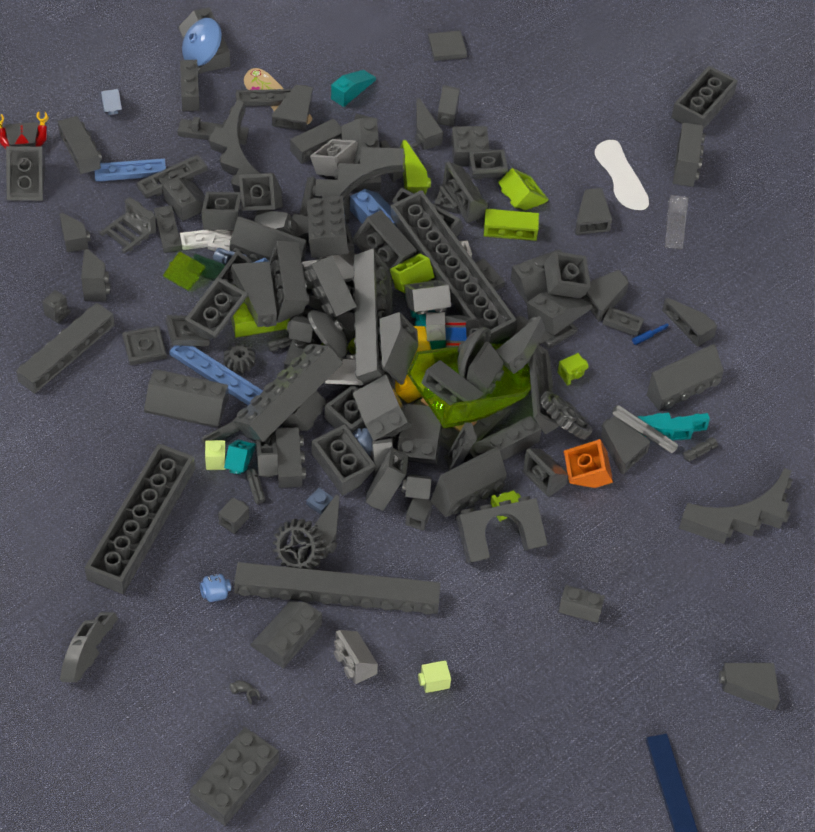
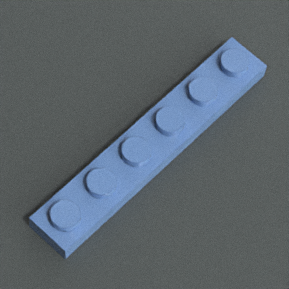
[170,345,263,405]

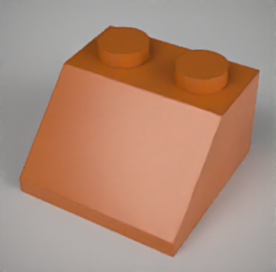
[564,439,613,488]

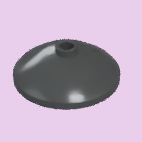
[308,310,348,358]
[458,327,491,379]

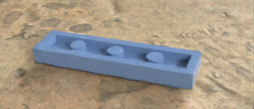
[95,159,166,181]

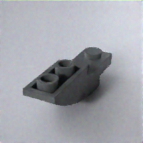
[60,612,118,682]

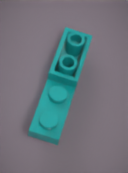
[638,413,710,440]

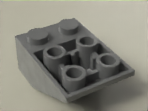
[378,312,418,385]

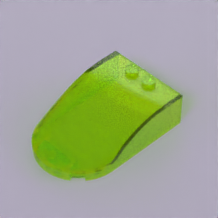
[407,343,531,428]

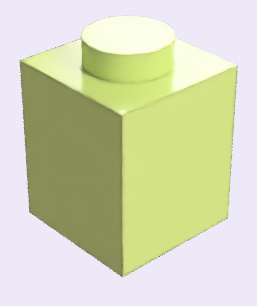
[205,440,226,470]
[418,660,451,693]

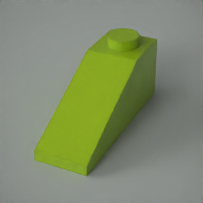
[401,140,431,195]

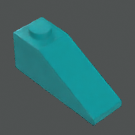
[331,70,376,107]

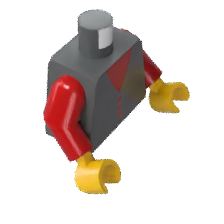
[0,112,49,149]

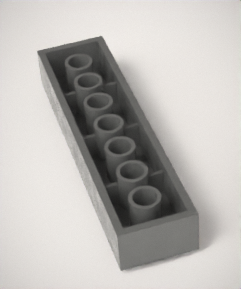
[353,248,395,389]
[85,443,195,594]

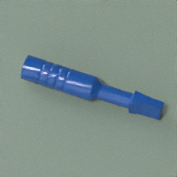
[632,323,669,345]

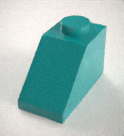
[224,439,256,474]

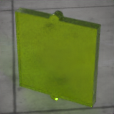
[163,251,205,291]

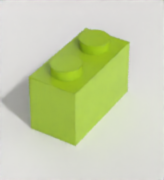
[390,254,435,293]

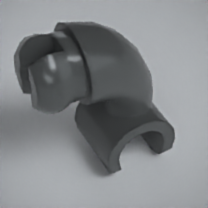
[229,680,260,704]

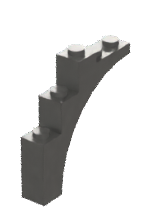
[208,100,259,192]
[313,147,405,200]
[679,468,793,544]

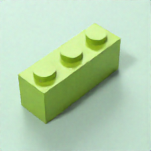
[483,209,539,241]

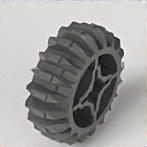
[272,518,327,570]

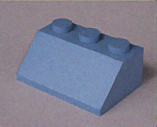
[350,189,402,233]

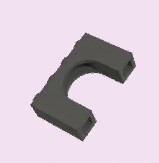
[456,496,547,564]

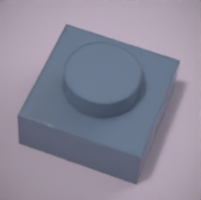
[306,488,333,515]

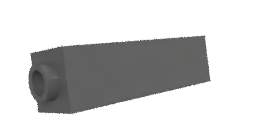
[232,262,277,327]

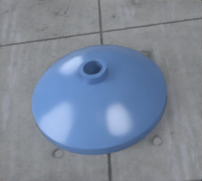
[182,18,222,66]

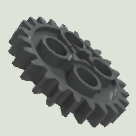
[539,391,593,440]

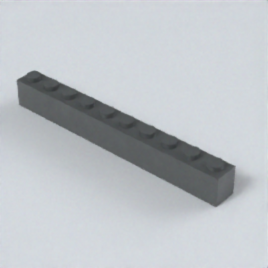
[234,562,441,614]

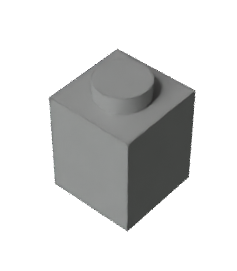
[426,312,446,341]

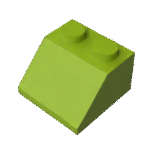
[498,168,549,211]

